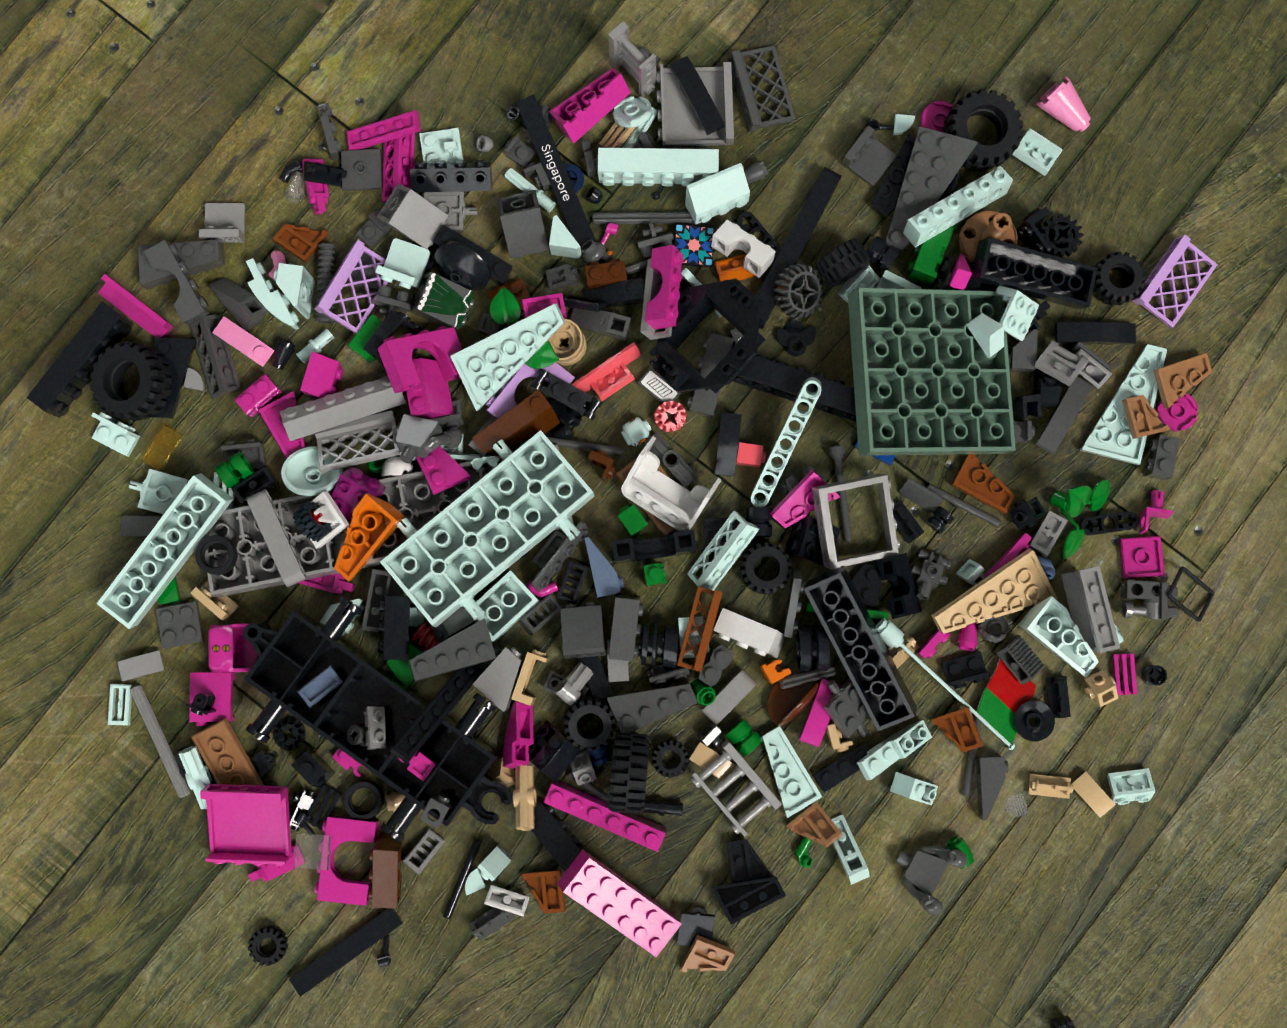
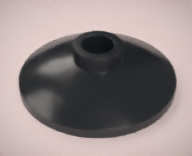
[1014,700,1055,742]

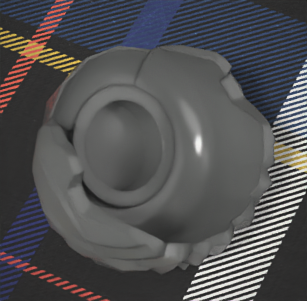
[978,616,1009,643]

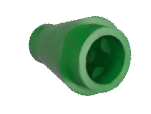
[691,679,716,706]

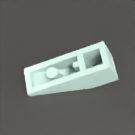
[831,815,870,885]

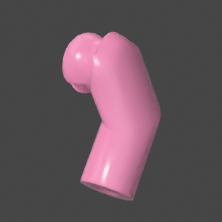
[268,250,286,280]

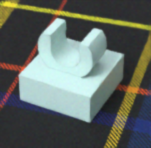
[956,559,985,586]

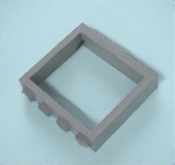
[812,474,900,569]

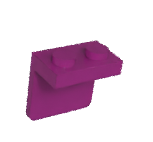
[331,467,386,521]

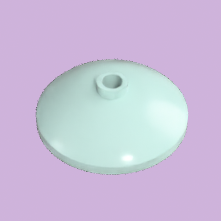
[281,446,343,496]

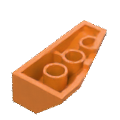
[334,493,405,582]

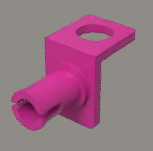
[1139,490,1173,534]

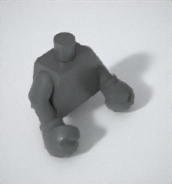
[393,414,462,463]
[895,845,967,916]

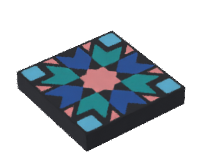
[673,224,715,268]

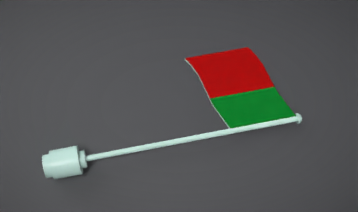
[876,618,1036,750]

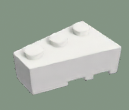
[713,608,786,658]

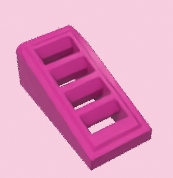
[950,254,972,290]

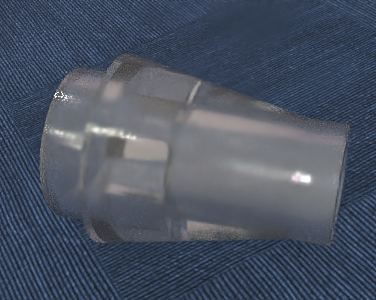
[285,172,305,203]

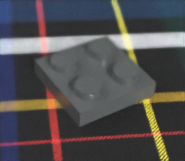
[156,601,204,649]

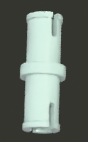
[296,329,334,364]

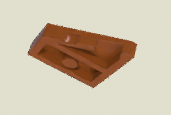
[273,224,329,264]
[931,707,984,753]
[522,869,566,914]

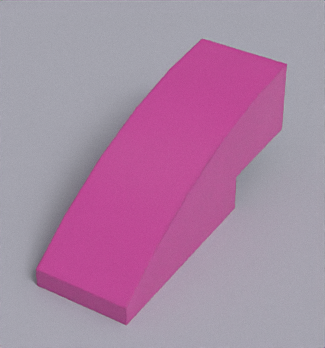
[799,679,841,747]
[503,701,534,769]

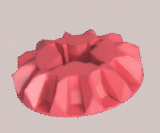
[654,401,687,433]

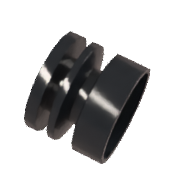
[639,623,679,668]

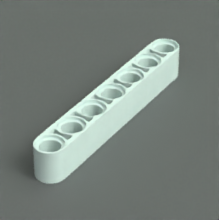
[751,377,822,507]

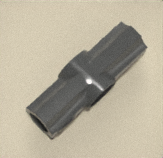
[645,432,698,488]

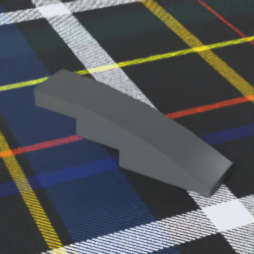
[1036,376,1093,455]

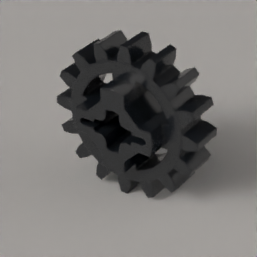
[1039,214,1084,258]

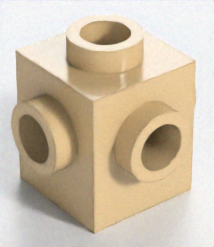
[1085,670,1118,707]

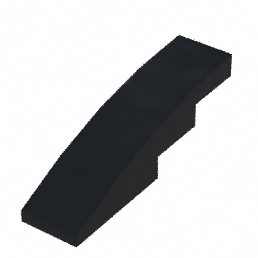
[670,56,725,135]
[1055,322,1136,345]

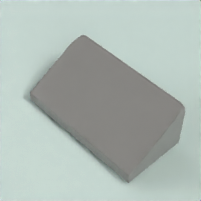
[1069,349,1112,389]

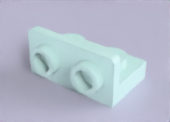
[1107,768,1155,805]

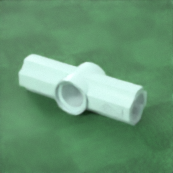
[179,746,212,809]

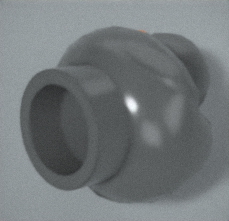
[581,239,613,265]

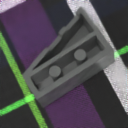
[609,594,644,662]

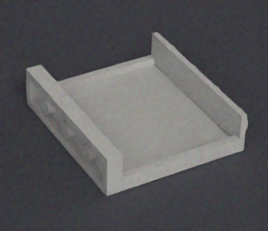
[656,62,734,147]
[1060,566,1120,653]

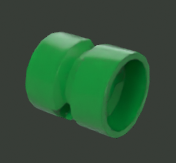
[215,451,254,489]
[725,718,763,757]

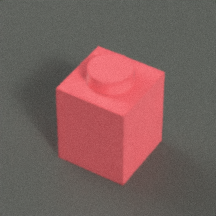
[736,442,766,468]

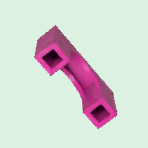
[377,326,463,394]
[314,815,379,906]

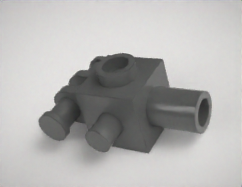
[911,549,952,600]

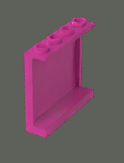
[200,784,292,867]

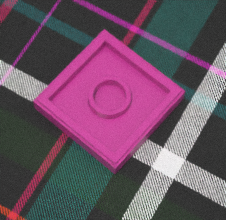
[1119,536,1165,579]

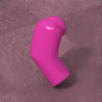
[527,580,558,597]

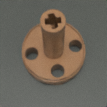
[958,211,1017,266]

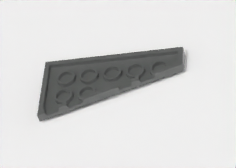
[886,127,979,250]

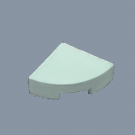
[893,114,915,135]
[465,868,486,895]

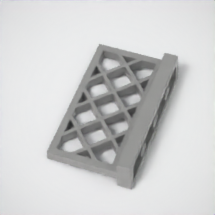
[315,410,401,473]

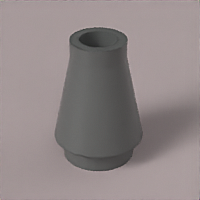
[744,160,769,184]

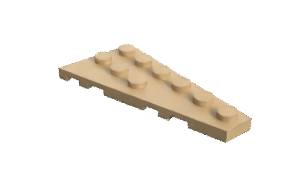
[931,548,1058,634]

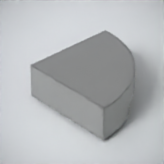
[184,368,205,392]

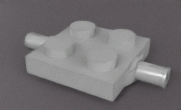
[424,192,478,232]

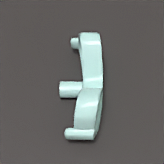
[470,456,500,471]

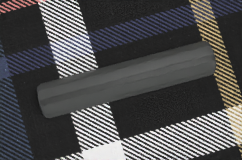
[779,665,836,689]

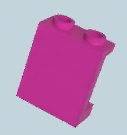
[522,293,567,319]
[189,672,236,726]

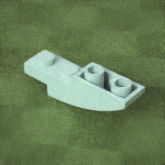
[246,258,299,330]
[857,720,932,780]

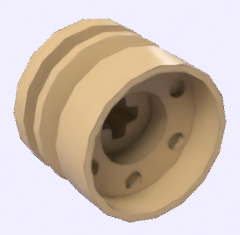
[548,319,587,366]

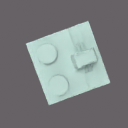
[419,128,464,164]

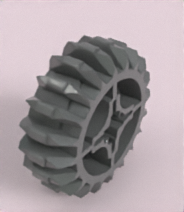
[774,264,824,318]

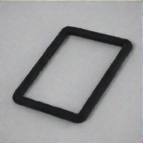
[1167,567,1214,622]

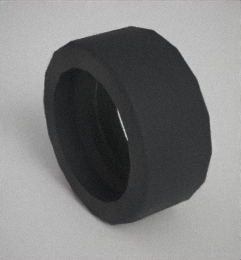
[195,535,238,576]
[343,780,384,820]

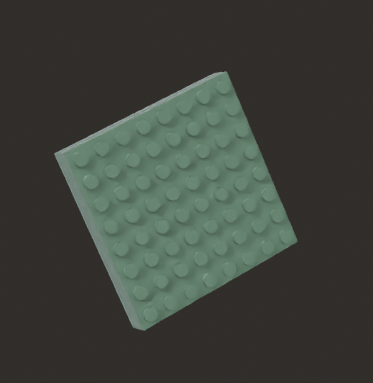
[848,288,1016,456]

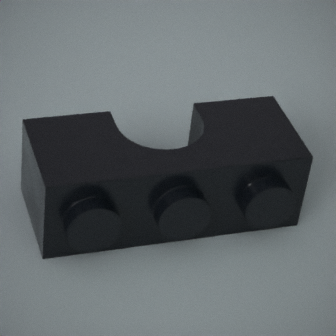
[876,553,922,619]

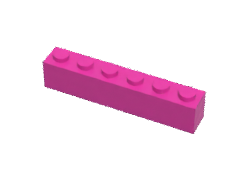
[544,780,667,852]

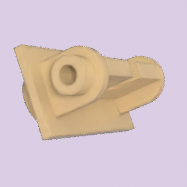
[888,633,919,669]
[1028,774,1073,799]

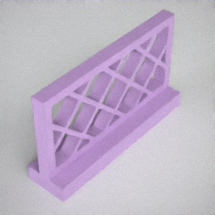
[1131,235,1218,328]
[314,240,388,334]

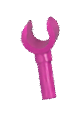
[600,223,618,244]

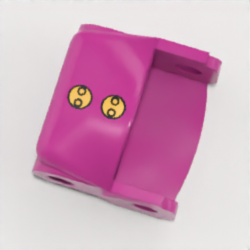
[208,623,258,672]

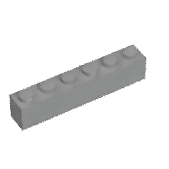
[280,375,406,441]

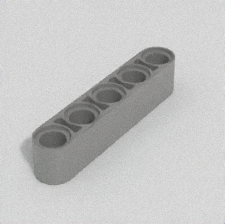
[247,489,307,587]

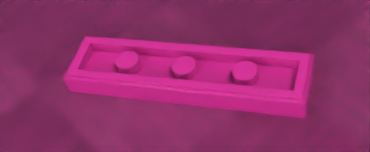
[346,110,421,150]

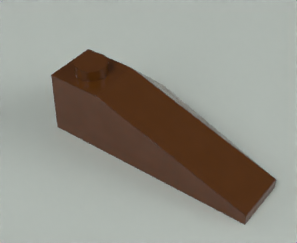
[472,389,560,454]

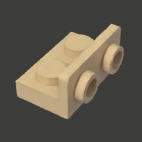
[191,581,239,621]

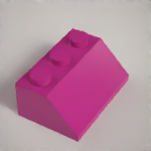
[407,358,454,420]

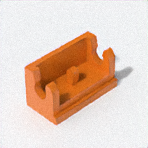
[759,660,791,684]

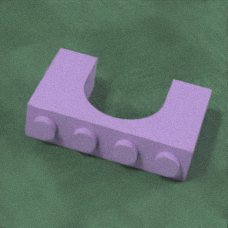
[486,363,575,419]

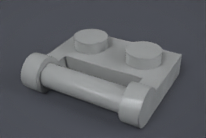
[1034,340,1089,386]

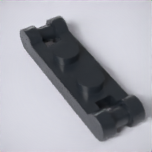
[530,369,603,420]

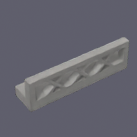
[640,259,672,340]

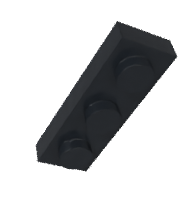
[813,742,870,792]

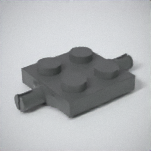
[824,679,869,738]

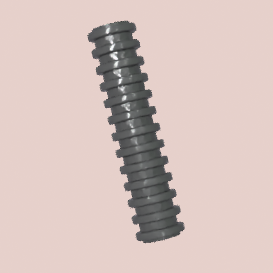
[316,243,336,324]

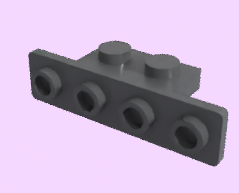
[531,521,589,592]

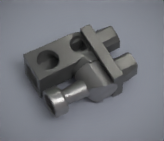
[1121,580,1178,620]

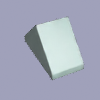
[966,313,1004,358]

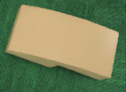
[689,742,736,780]
[1071,772,1116,818]

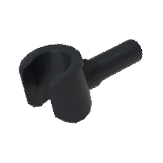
[865,119,894,132]
[293,810,315,836]
[377,936,391,967]

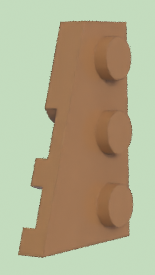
[1153,353,1212,409]

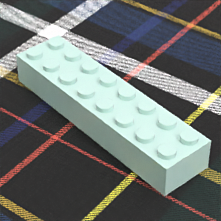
[97,473,233,629]

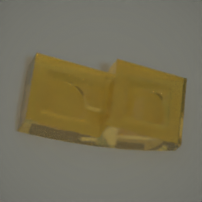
[142,425,183,471]

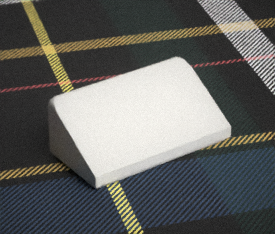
[484,885,530,916]

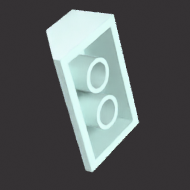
[685,163,750,224]
[274,263,316,319]

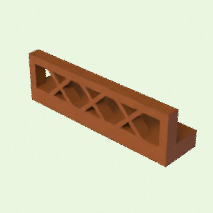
[677,586,723,672]

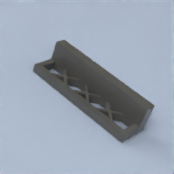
[190,315,241,399]

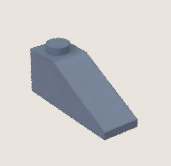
[585,537,624,598]

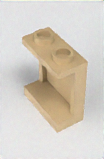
[511,649,549,706]

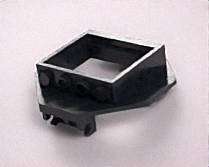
[649,278,765,393]

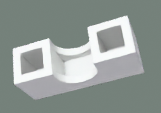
[711,220,776,278]

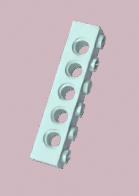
[903,166,1013,247]

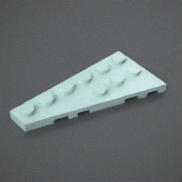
[450,303,565,411]

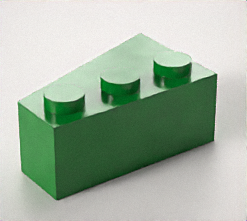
[906,227,954,287]

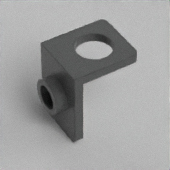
[420,793,455,828]

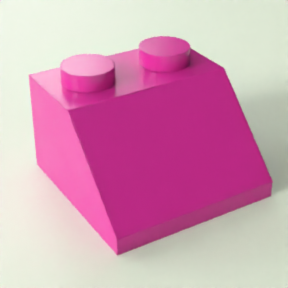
[300,352,344,399]

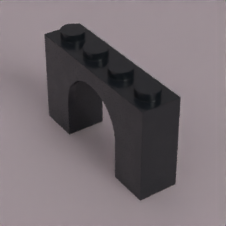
[612,530,697,564]

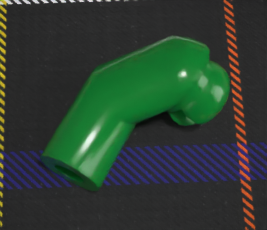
[795,837,813,868]

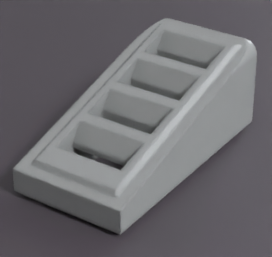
[403,829,445,875]

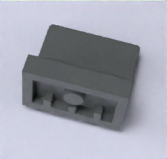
[842,126,897,186]

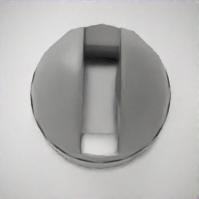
[476,135,493,152]

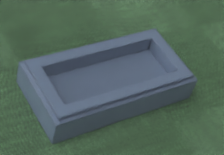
[297,666,344,708]

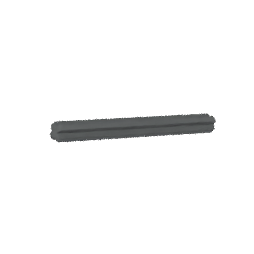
[593,212,710,224]

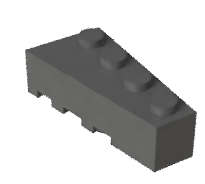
[138,240,225,290]
[409,618,496,682]

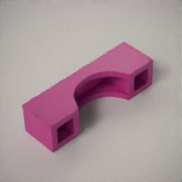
[645,245,684,330]

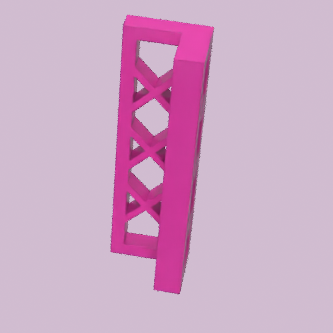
[382,133,415,203]
[98,274,174,338]

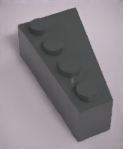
[607,684,698,733]

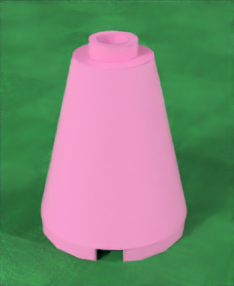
[1036,76,1091,132]

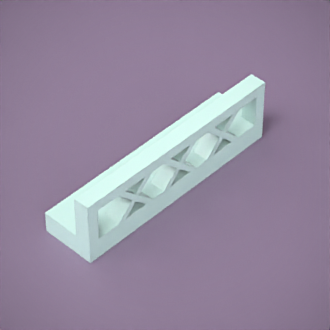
[687,511,759,590]

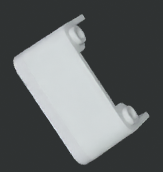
[621,436,721,531]

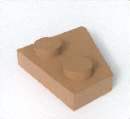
[1122,395,1170,439]
[786,801,843,847]
[681,935,735,972]

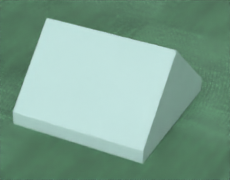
[549,215,582,259]

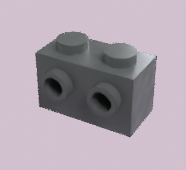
[1145,434,1180,481]

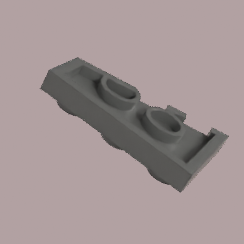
[783,568,805,638]

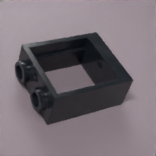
[363,310,422,365]

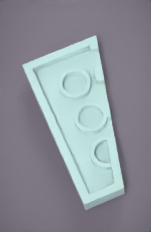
[762,727,822,818]

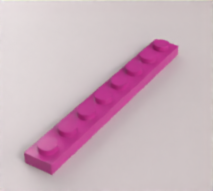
[916,533,1032,659]

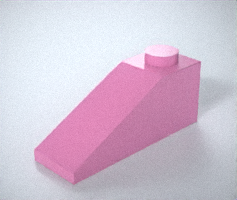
[212,316,275,367]

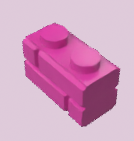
[234,374,282,418]

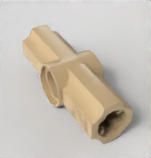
[513,765,537,831]

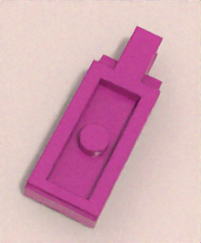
[302,159,329,215]
[298,574,355,594]
[248,844,307,882]

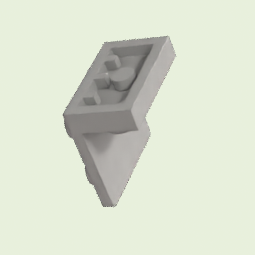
[199,203,246,243]

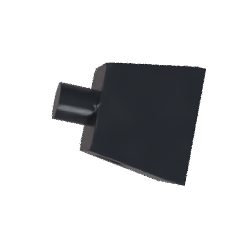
[292,746,336,788]

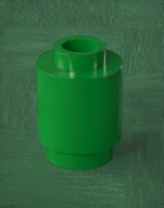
[946,836,974,869]

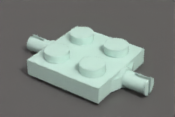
[129,469,189,515]

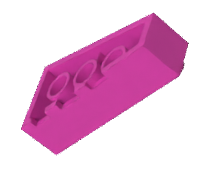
[548,68,631,144]

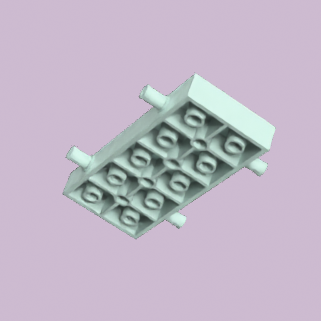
[380,430,595,628]

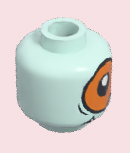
[621,417,652,447]

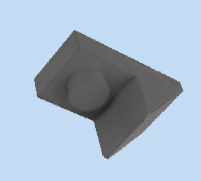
[356,208,392,249]

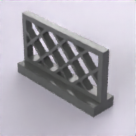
[728,45,796,133]

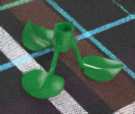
[490,287,559,369]
[1051,479,1110,560]

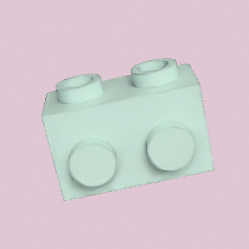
[1012,129,1062,176]

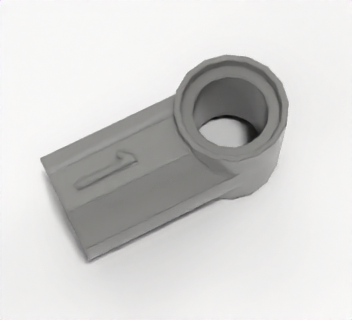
[554,662,593,706]

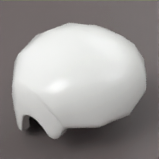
[381,456,414,477]

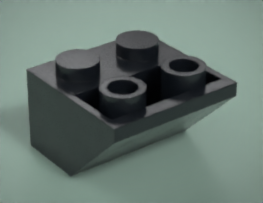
[528,720,581,782]

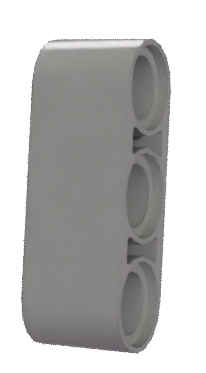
[702,669,757,725]

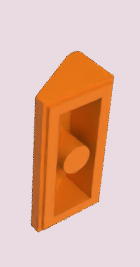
[714,254,755,281]

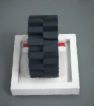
[293,491,349,549]

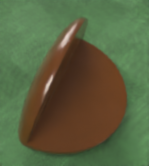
[768,674,819,727]

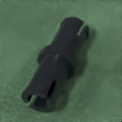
[644,799,683,816]

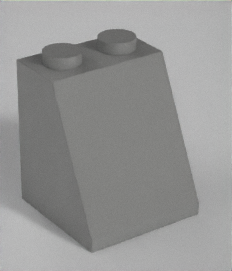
[377,184,448,249]
[473,647,524,712]

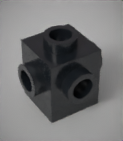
[1009,497,1046,529]

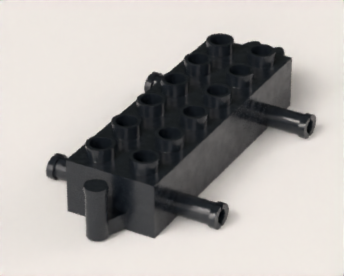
[243,596,513,842]

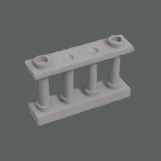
[608,21,656,97]
[690,739,782,837]

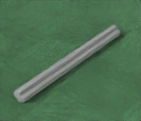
[130,685,190,798]

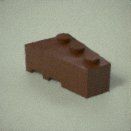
[369,832,405,909]

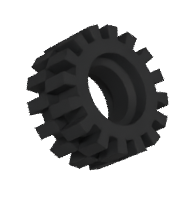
[652,740,689,778]
[248,926,288,966]

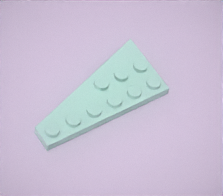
[1080,344,1167,465]

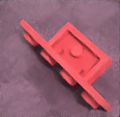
[571,343,641,401]

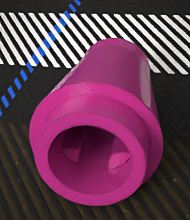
[957,622,977,651]

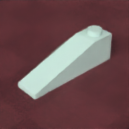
[1018,596,1099,678]

